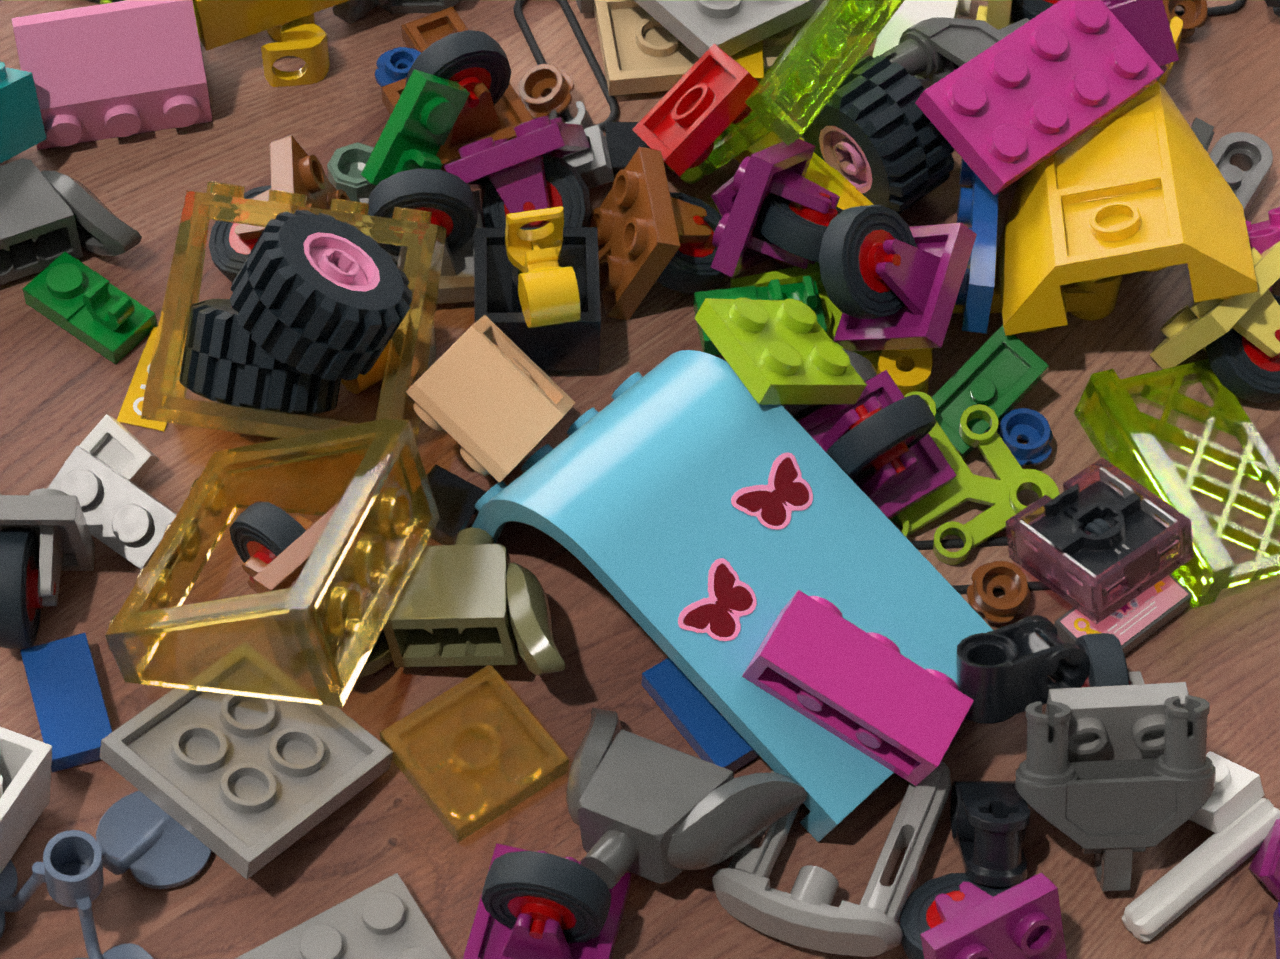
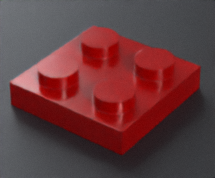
[632,44,765,177]

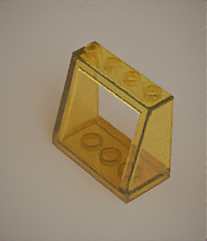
[141,181,447,455]
[105,419,440,707]

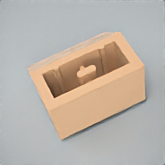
[406,315,576,483]

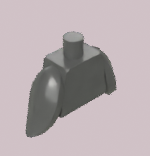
[0,159,142,285]
[566,708,808,889]

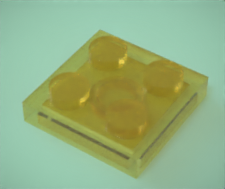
[380,665,569,843]

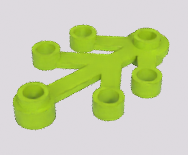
[889,391,1060,565]

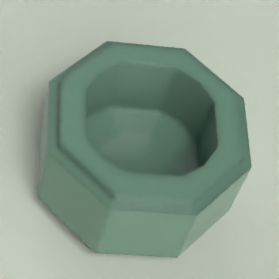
[327,142,376,203]

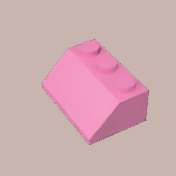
[12,0,213,150]

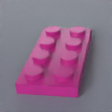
[915,0,1164,196]

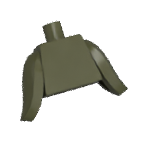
[322,527,566,678]

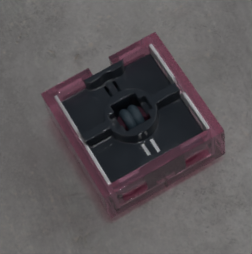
[1005,457,1194,624]

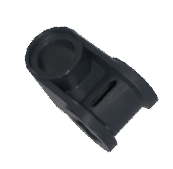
[957,615,1090,724]
[950,781,1030,887]

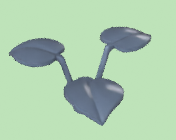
[0,790,212,959]

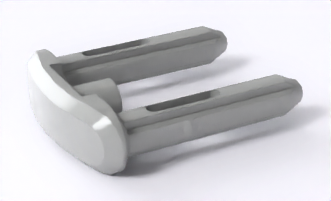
[712,761,952,957]

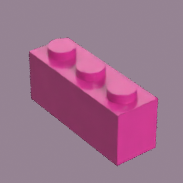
[742,590,974,786]

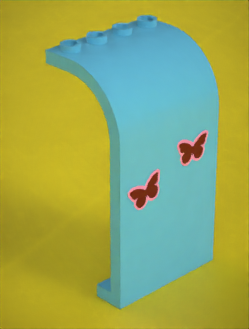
[472,350,993,842]

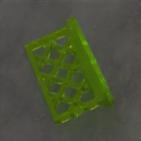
[698,0,905,176]
[1074,359,1280,608]

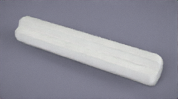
[1122,798,1280,942]

